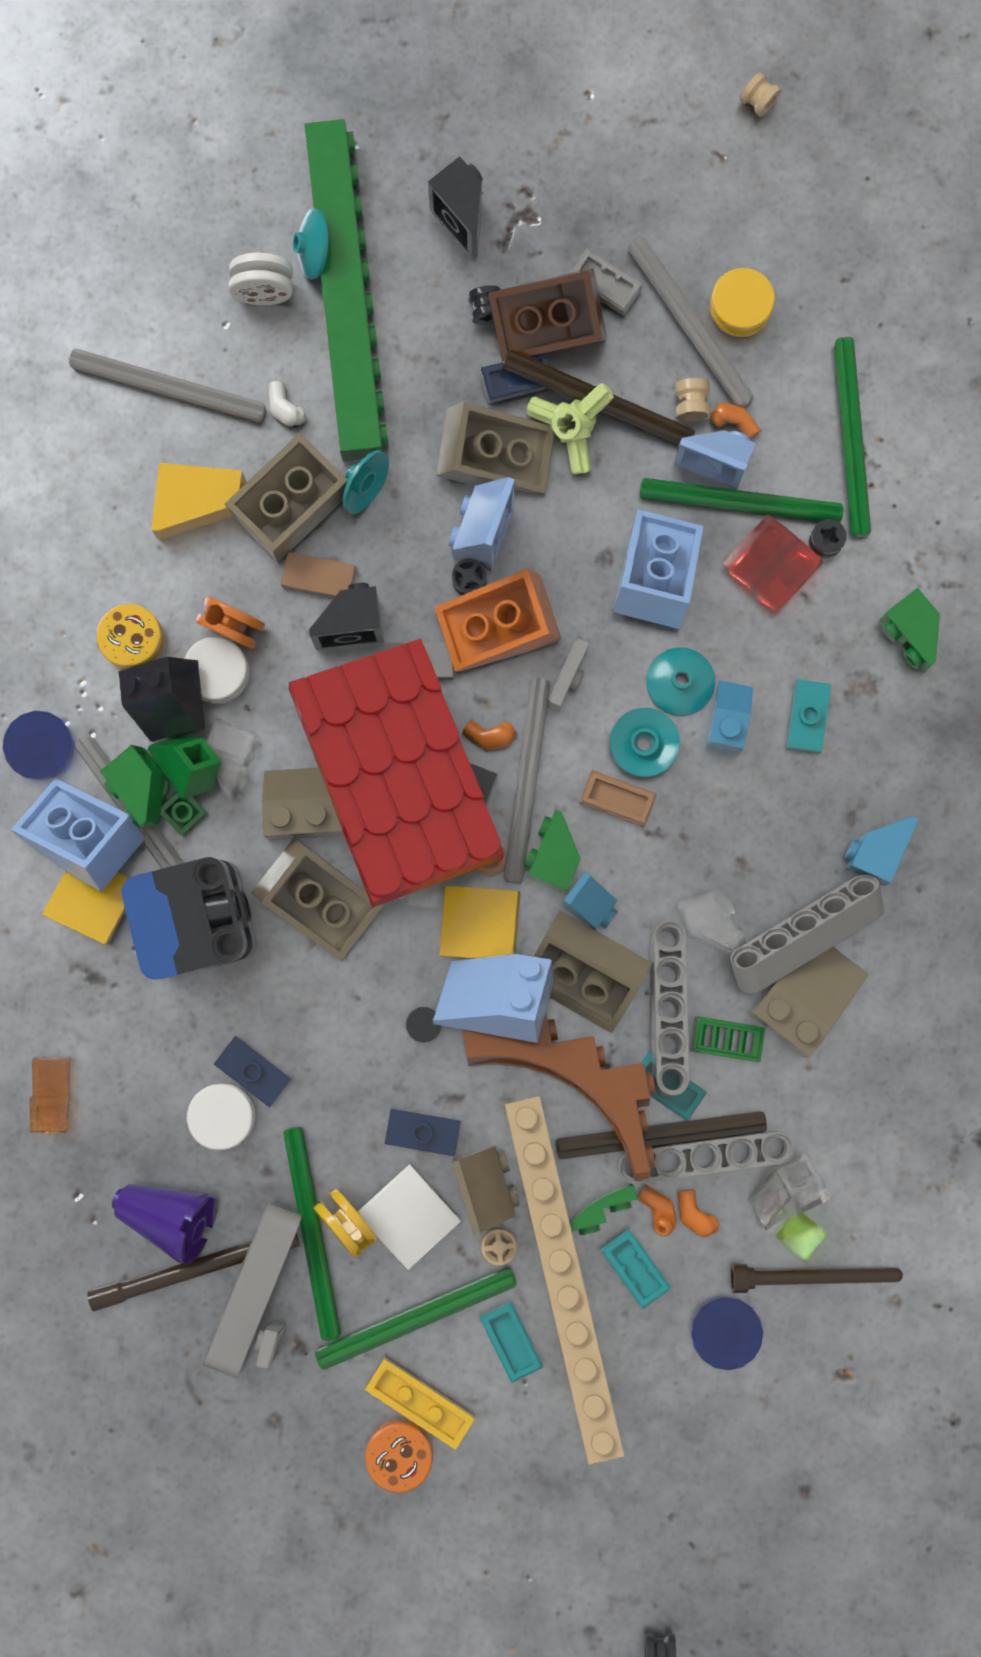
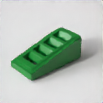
[690,1016,765,1062]

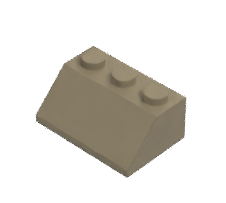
[225,433,348,563]
[262,768,344,840]
[534,911,652,1033]

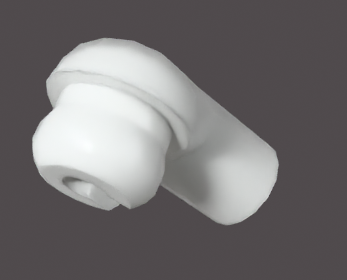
[268,381,306,427]

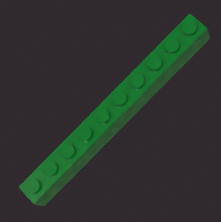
[304,119,389,461]

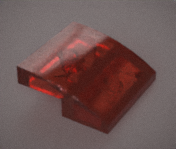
[722,514,823,612]

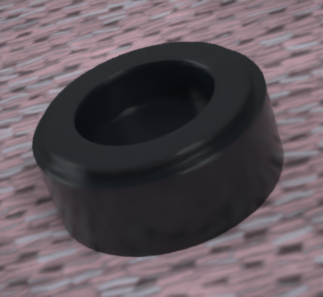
[406,1007,442,1043]

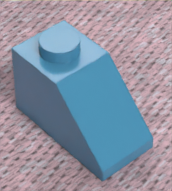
[705,680,753,755]
[845,816,919,886]
[562,872,618,930]

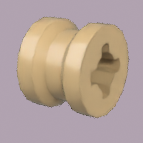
[739,72,782,117]
[481,1227,517,1265]

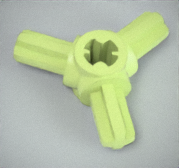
[526,383,614,474]

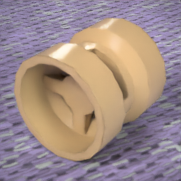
[675,378,711,422]

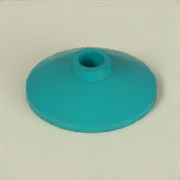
[292,208,328,279]
[343,450,389,514]
[646,647,715,716]
[610,708,680,777]

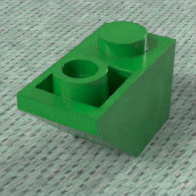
[879,587,940,673]
[147,736,221,799]
[100,744,165,828]
[524,810,581,894]

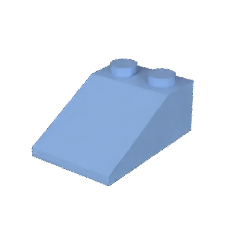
[448,477,515,571]
[613,509,704,629]
[11,778,145,892]
[433,954,554,1043]

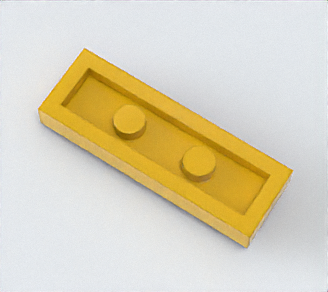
[365,1357,475,1450]

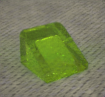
[774,1208,828,1261]

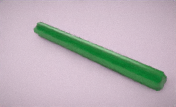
[834,337,871,537]
[639,478,844,522]
[283,1127,341,1341]
[315,1267,517,1370]

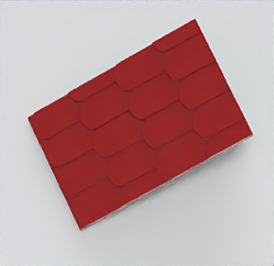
[288,638,504,908]

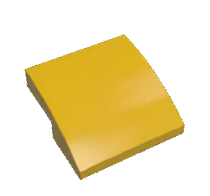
[42,871,129,946]
[439,886,520,959]

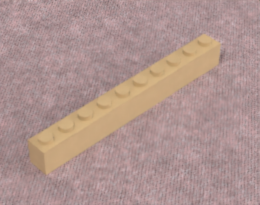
[505,1096,624,1465]

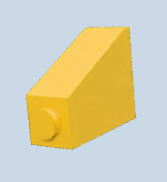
[151,463,247,539]

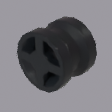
[468,285,501,325]
[808,519,847,559]
[452,559,486,596]
[644,1634,676,1657]

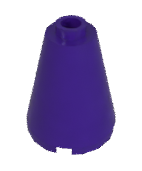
[112,1184,217,1265]

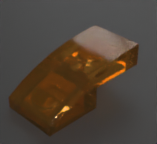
[29,1056,70,1133]

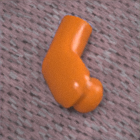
[710,402,761,440]
[462,719,516,751]
[637,1184,677,1236]
[677,1189,719,1237]

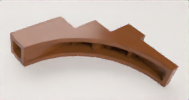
[462,1014,655,1181]

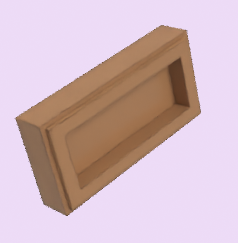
[281,552,356,598]
[579,770,657,827]

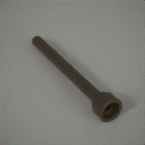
[730,1264,903,1293]

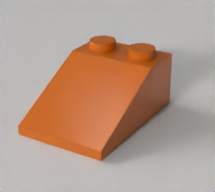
[434,568,562,672]

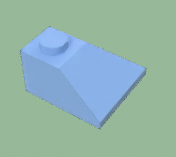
[674,430,756,490]

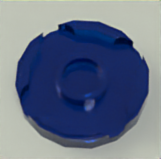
[3,711,74,781]
[690,1296,763,1370]

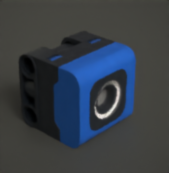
[121,857,257,980]

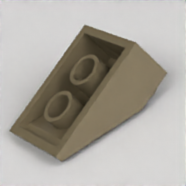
[436,402,554,495]
[251,837,384,961]
[748,947,869,1057]
[452,1145,520,1235]

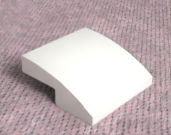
[358,1164,461,1270]

